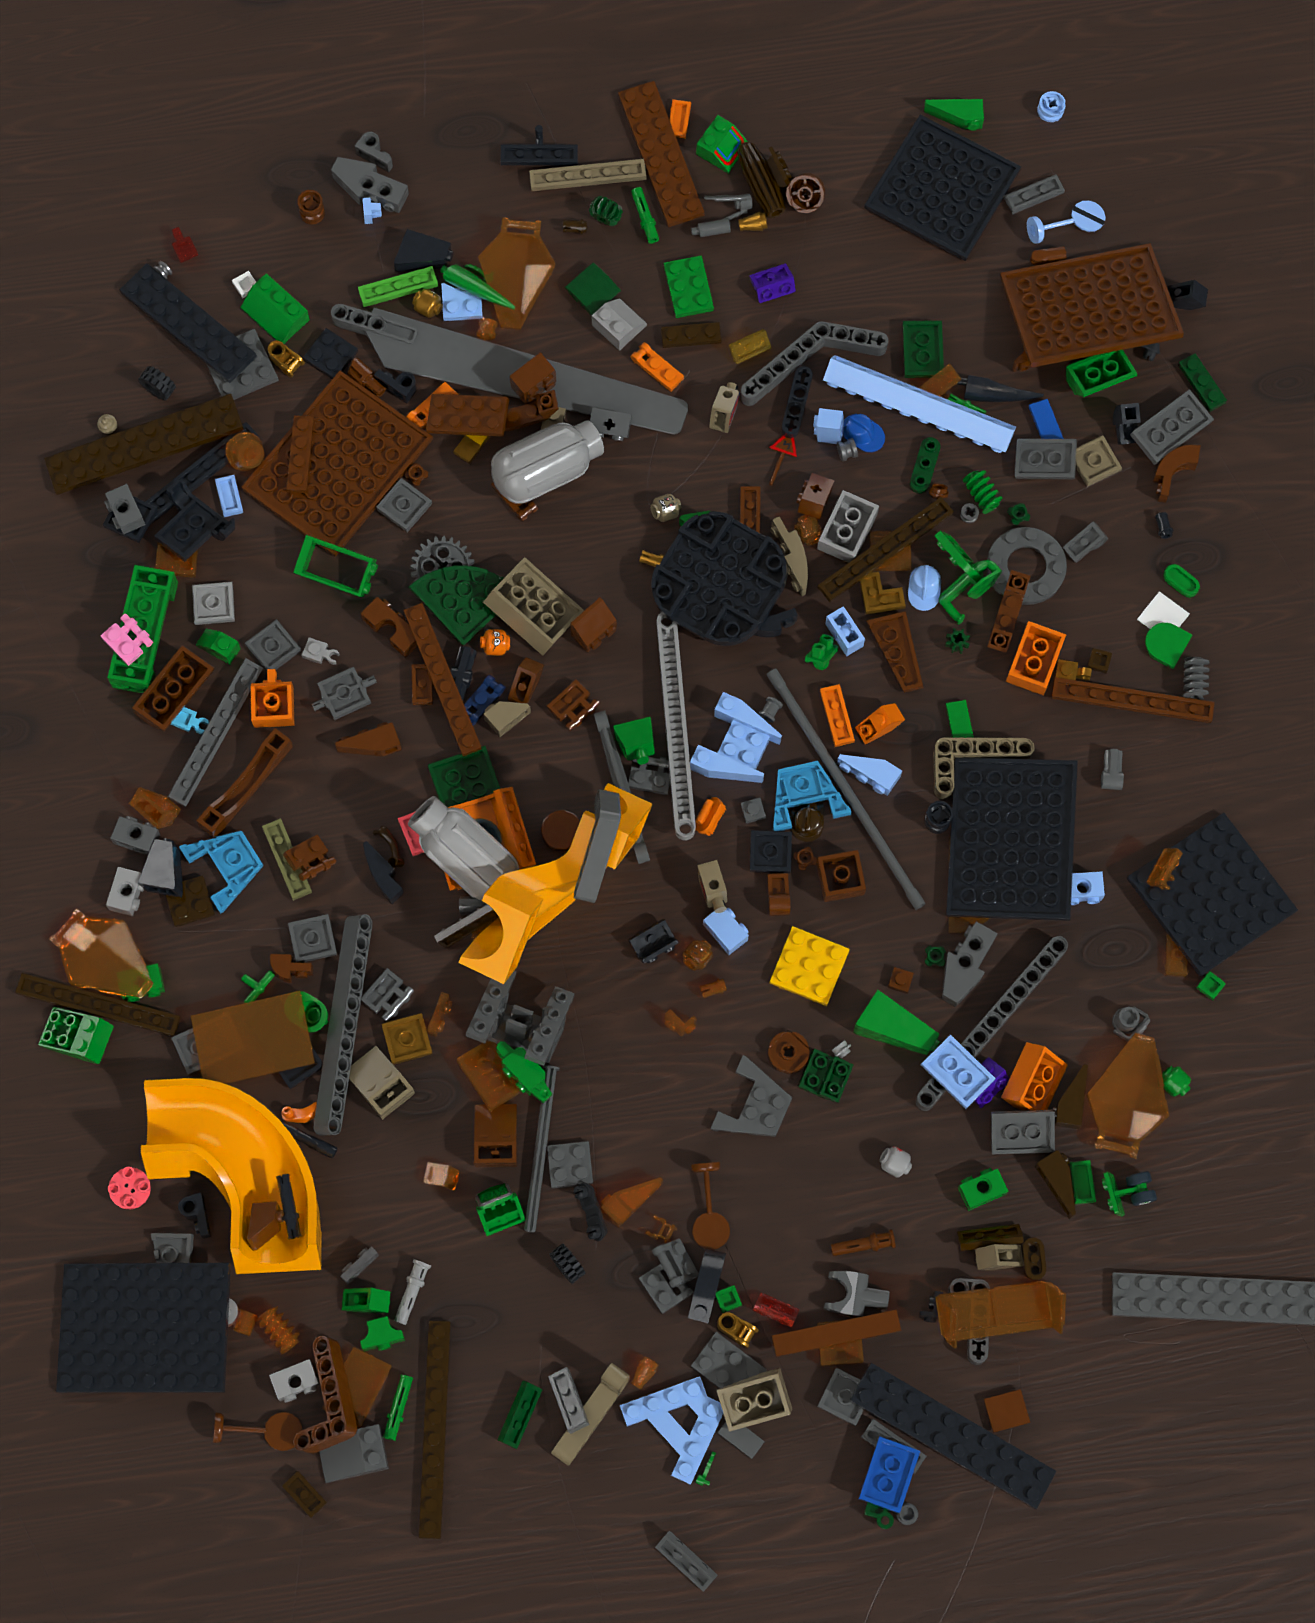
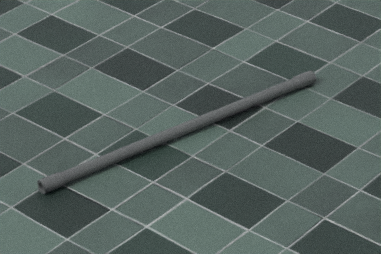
[767,669,926,910]

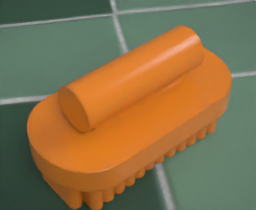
[695,797,726,836]

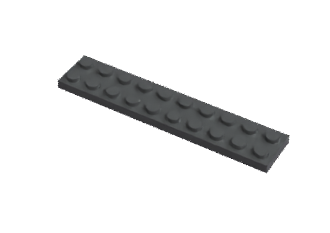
[1112,1272,1315,1325]

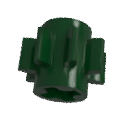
[945,628,970,654]

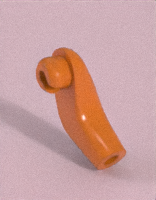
[281,1102,317,1123]

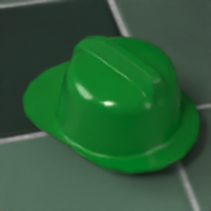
[284,991,329,1033]

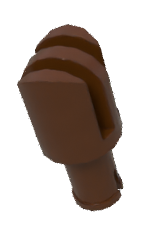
[347,358,386,398]

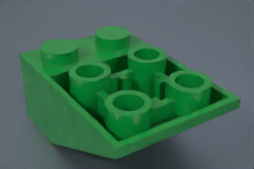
[38,1007,114,1064]

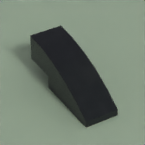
[363,841,404,904]

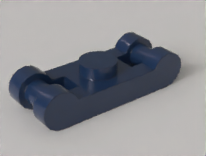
[464,675,506,726]

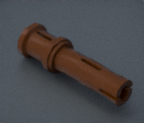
[831,1229,896,1256]

